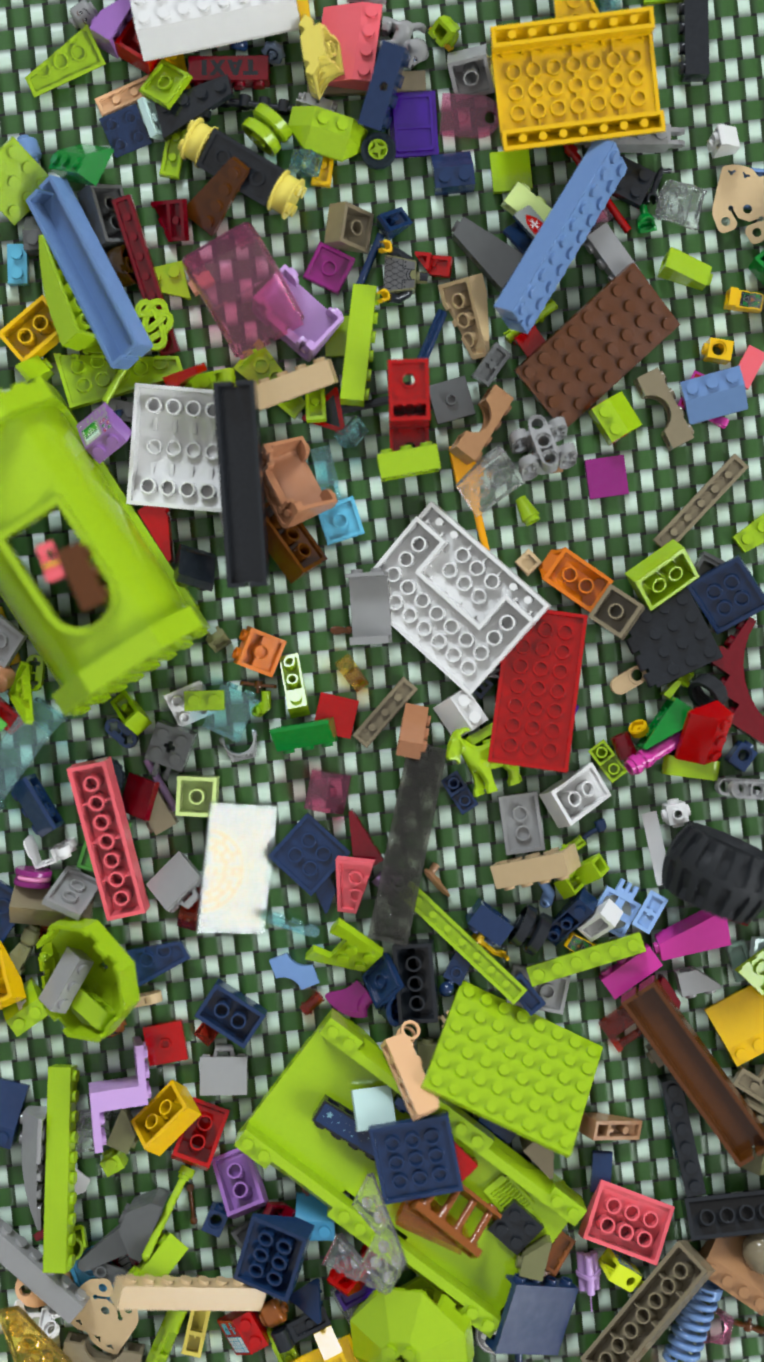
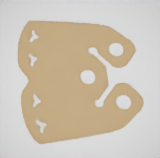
[712,164,764,244]
[71,1278,139,1354]

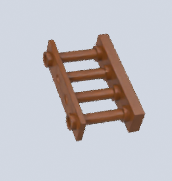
[408,1185,503,1259]

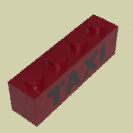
[188,55,270,90]

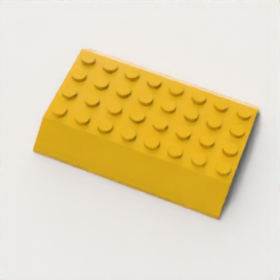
[490,6,666,152]

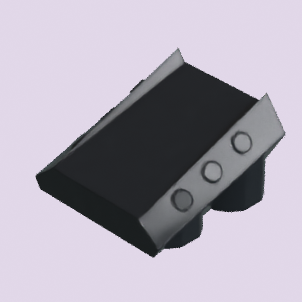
[174,544,216,592]

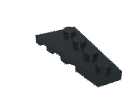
[155,74,234,142]

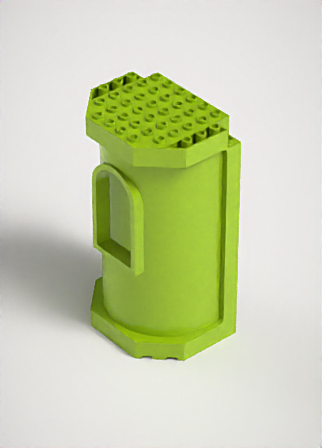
[0,376,211,717]

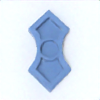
[269,952,320,990]

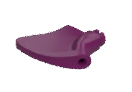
[325,980,373,1018]

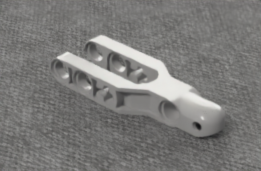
[714,777,764,800]

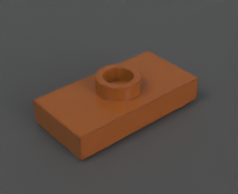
[546,1231,576,1276]

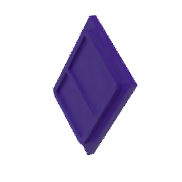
[390,91,439,158]

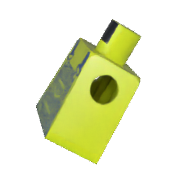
[598,1247,645,1292]

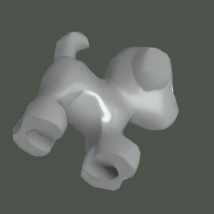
[380,16,429,69]

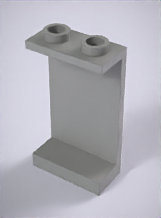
[345,568,392,645]

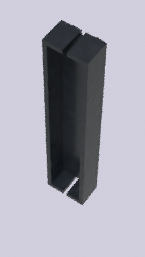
[213,380,271,588]

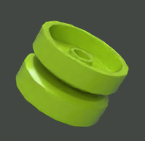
[241,103,293,157]

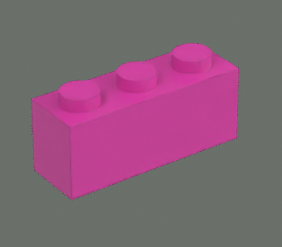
[598,943,663,999]

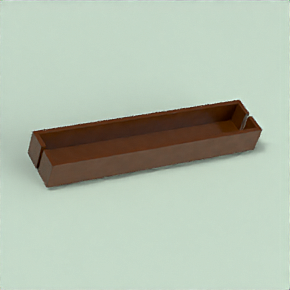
[621,975,764,1168]

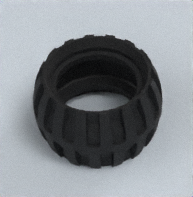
[662,822,764,924]

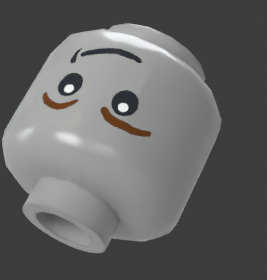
[69,0,98,30]

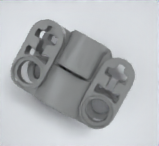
[509,415,578,481]

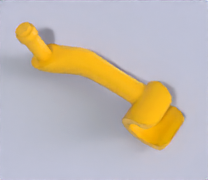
[471,932,509,961]

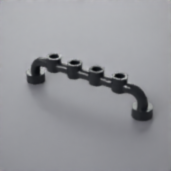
[203,94,293,122]

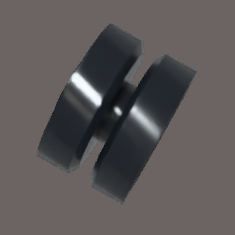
[508,904,553,956]

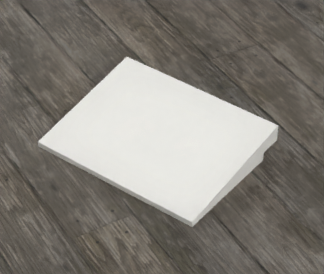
[373,501,552,696]

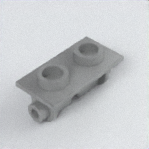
[296,92,338,112]

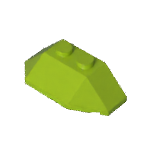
[288,106,368,162]

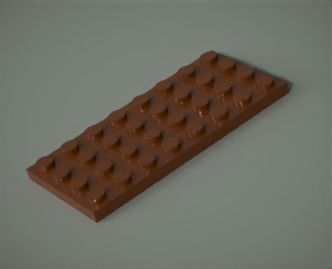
[513,262,680,427]

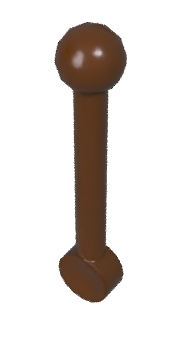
[186,1183,198,1225]

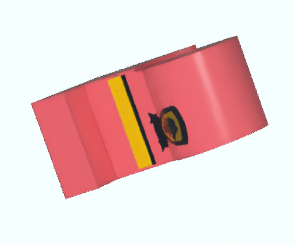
[36,540,67,583]

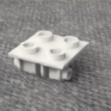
[163,680,216,727]

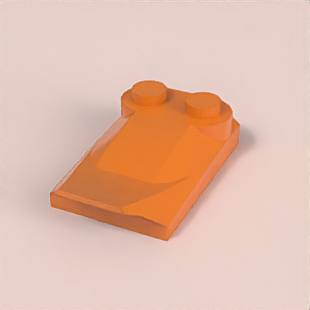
[538,547,614,613]

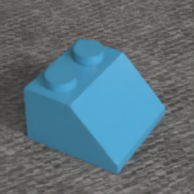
[295,1192,335,1241]

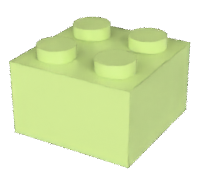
[175,774,219,817]

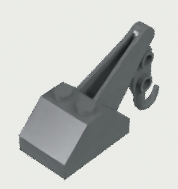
[78,1187,170,1285]

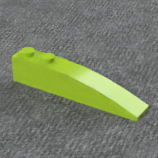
[38,234,99,351]

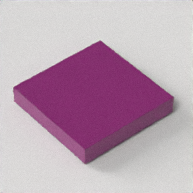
[303,241,356,296]
[584,455,629,500]

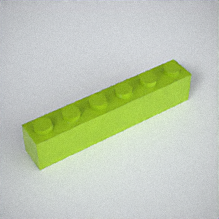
[340,283,380,407]

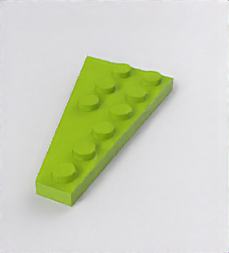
[53,353,183,411]

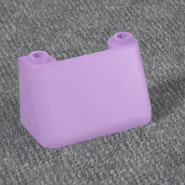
[251,264,344,362]

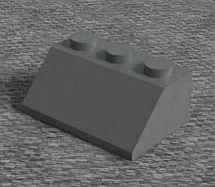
[77,184,126,251]

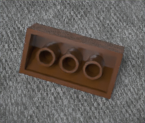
[265,502,328,584]

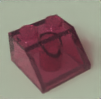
[304,768,351,814]

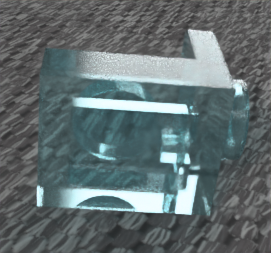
[334,416,369,448]

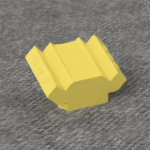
[299,14,345,100]

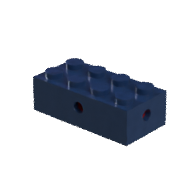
[358,40,411,132]

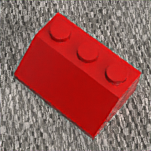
[674,700,734,765]

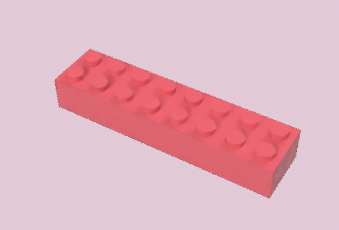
[67,756,150,921]

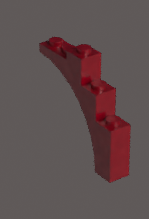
[710,617,764,746]

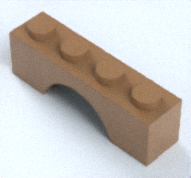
[449,384,514,465]

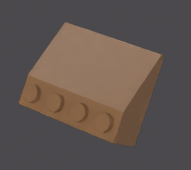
[699,1236,764,1316]

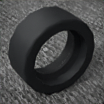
[688,674,728,707]

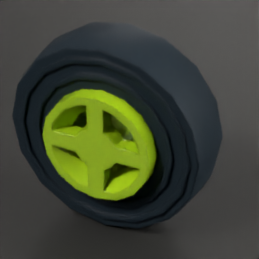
[361,132,396,170]

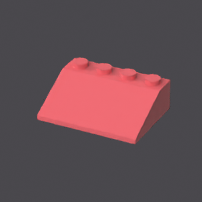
[321,2,382,91]
[578,1179,675,1266]

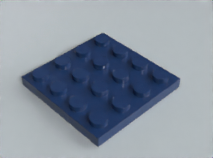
[368,1112,463,1205]

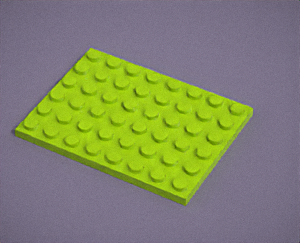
[421,980,603,1158]

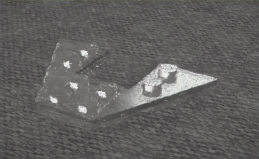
[321,1173,407,1294]

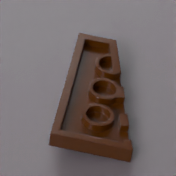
[187,156,250,236]

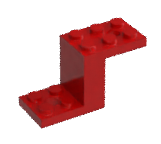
[388,358,431,452]

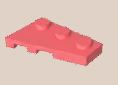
[335,855,376,914]

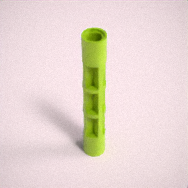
[145,1310,188,1362]

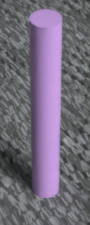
[143,759,176,812]

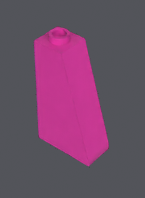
[652,910,731,961]

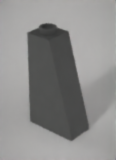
[451,216,524,293]

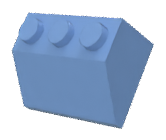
[679,365,748,425]

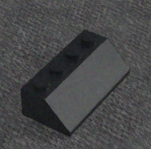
[392,938,440,1024]

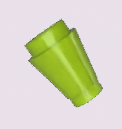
[515,495,540,526]

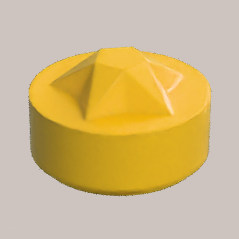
[628,719,649,738]

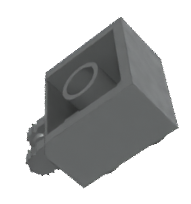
[144,719,198,781]

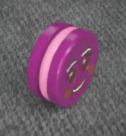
[14,866,53,889]

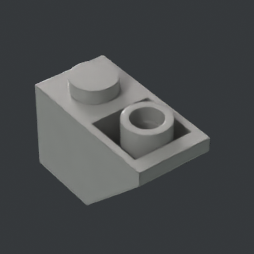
[673,966,721,999]

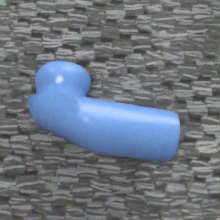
[538,882,555,908]

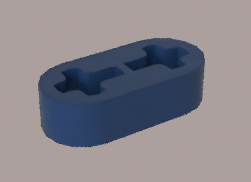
[105,717,139,748]

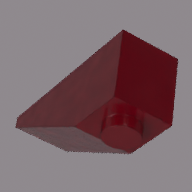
[349,808,384,867]

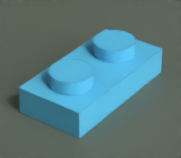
[7,244,29,286]

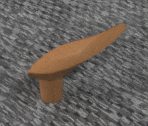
[424,862,450,897]

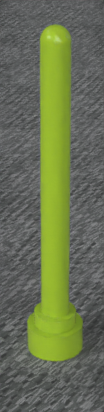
[142,1165,195,1260]

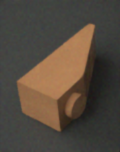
[579,1112,643,1140]

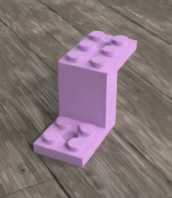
[88,1036,151,1153]

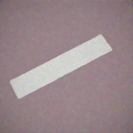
[641,811,666,886]

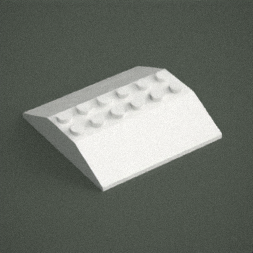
[126,383,222,513]

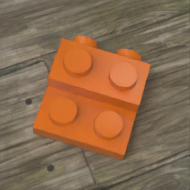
[232,626,287,678]

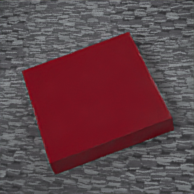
[122,772,160,821]

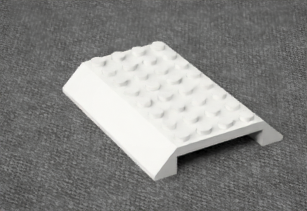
[130,0,300,62]

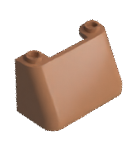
[261,436,338,528]

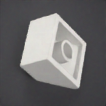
[433,689,489,737]

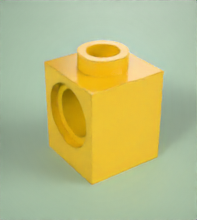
[701,337,734,365]

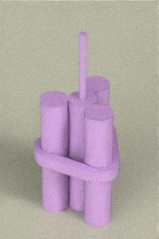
[576,1250,601,1312]

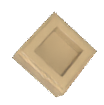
[514,549,542,577]

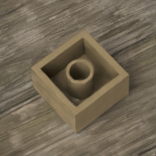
[588,583,645,641]

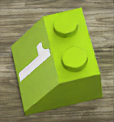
[2,977,48,1037]

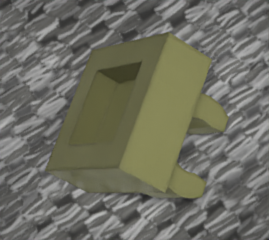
[205,626,232,653]

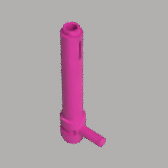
[624,730,682,775]

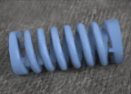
[662,1279,723,1362]

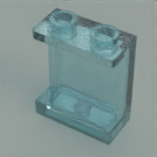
[202,681,259,743]

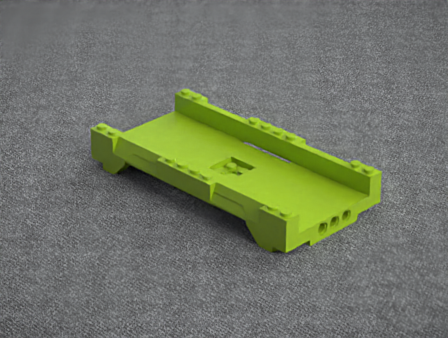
[234,1008,587,1338]

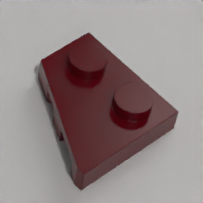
[151,199,189,242]

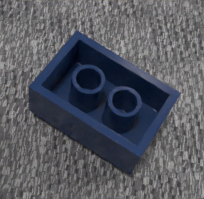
[194,978,267,1049]

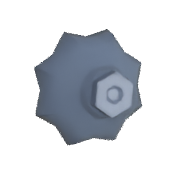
[261,40,286,65]

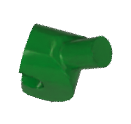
[636,204,657,234]

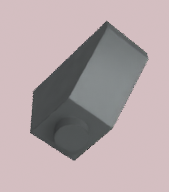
[22,216,43,257]

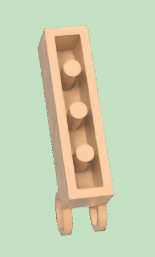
[380,1020,439,1121]

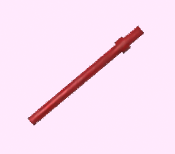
[563,143,632,234]

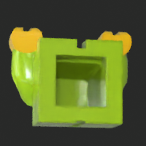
[428,15,461,52]

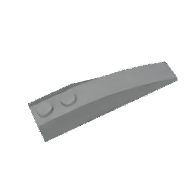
[19,1105,47,1230]

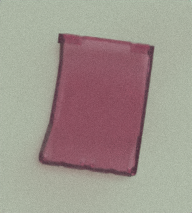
[182,222,304,360]

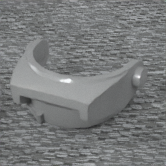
[219,729,258,763]

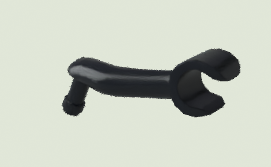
[643,167,672,205]

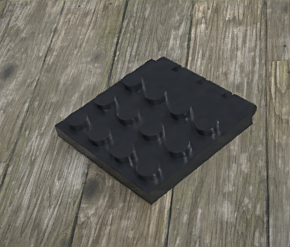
[625,587,723,689]

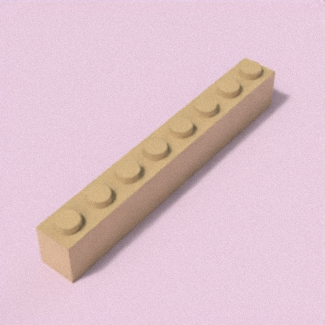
[110,1274,267,1311]

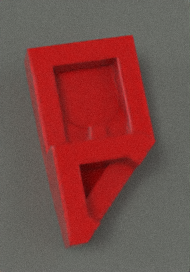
[415,251,453,278]

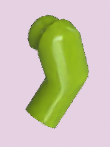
[251,691,271,717]

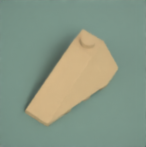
[438,273,490,360]

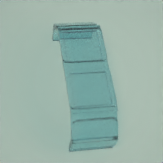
[0,697,68,811]

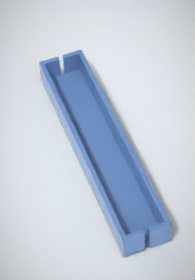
[494,140,628,334]
[26,175,154,370]

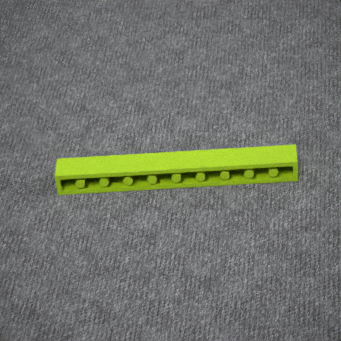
[43,1064,80,1274]

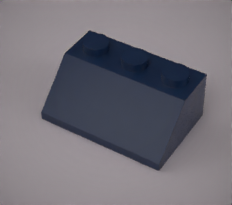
[10,773,65,837]

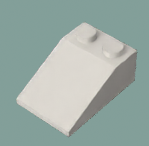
[539,762,612,828]

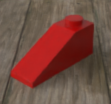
[137,506,174,563]

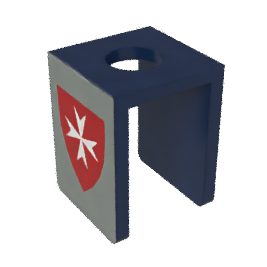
[503,205,545,255]

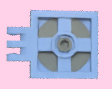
[596,878,641,938]

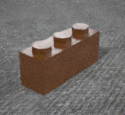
[56,541,110,612]

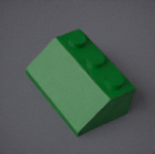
[49,144,114,186]
[270,717,338,754]

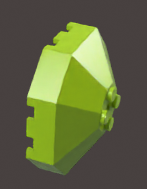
[36,916,140,1043]
[350,1286,475,1362]

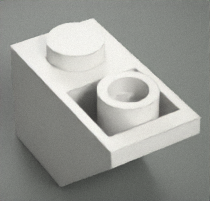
[707,124,740,159]

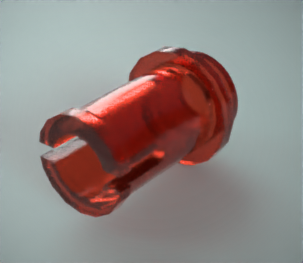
[299,991,325,1016]

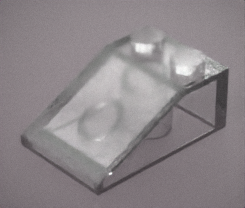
[455,445,525,517]

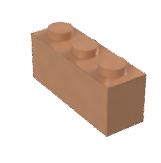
[396,703,431,760]

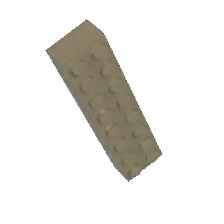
[580,1240,715,1362]

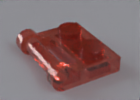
[598,1006,643,1053]

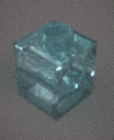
[288,149,323,177]

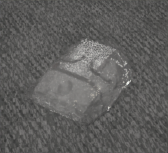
[655,179,707,230]

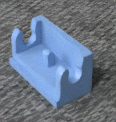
[632,890,668,934]

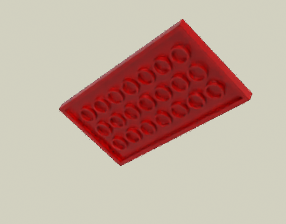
[488,610,588,773]

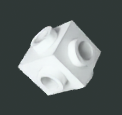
[660,798,691,828]

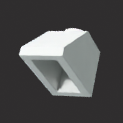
[577,899,623,942]

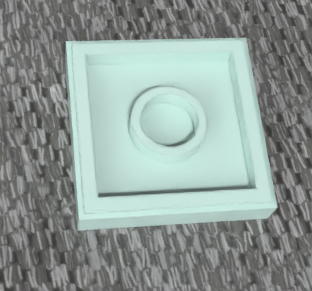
[351,1085,396,1132]

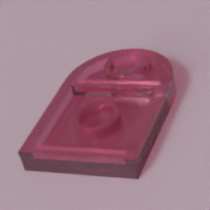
[439,93,499,139]

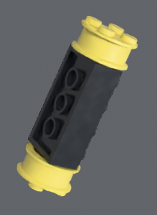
[177,117,307,220]

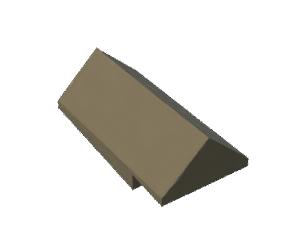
[9,885,95,926]

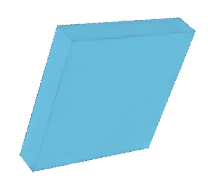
[318,496,365,545]

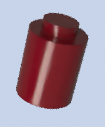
[610,731,637,762]

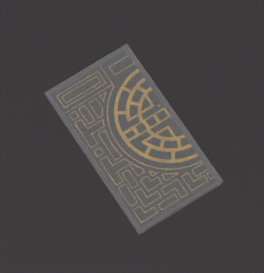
[196,801,278,934]

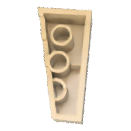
[490,843,581,891]

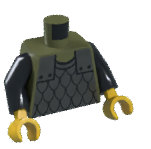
[376,240,428,304]

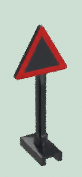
[302,381,412,434]

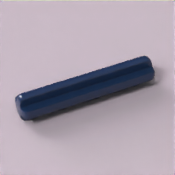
[417,309,447,359]

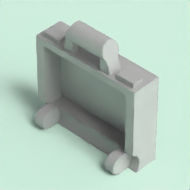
[146,851,205,913]
[200,1044,248,1096]

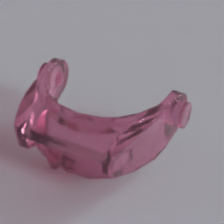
[704,1304,734,1345]

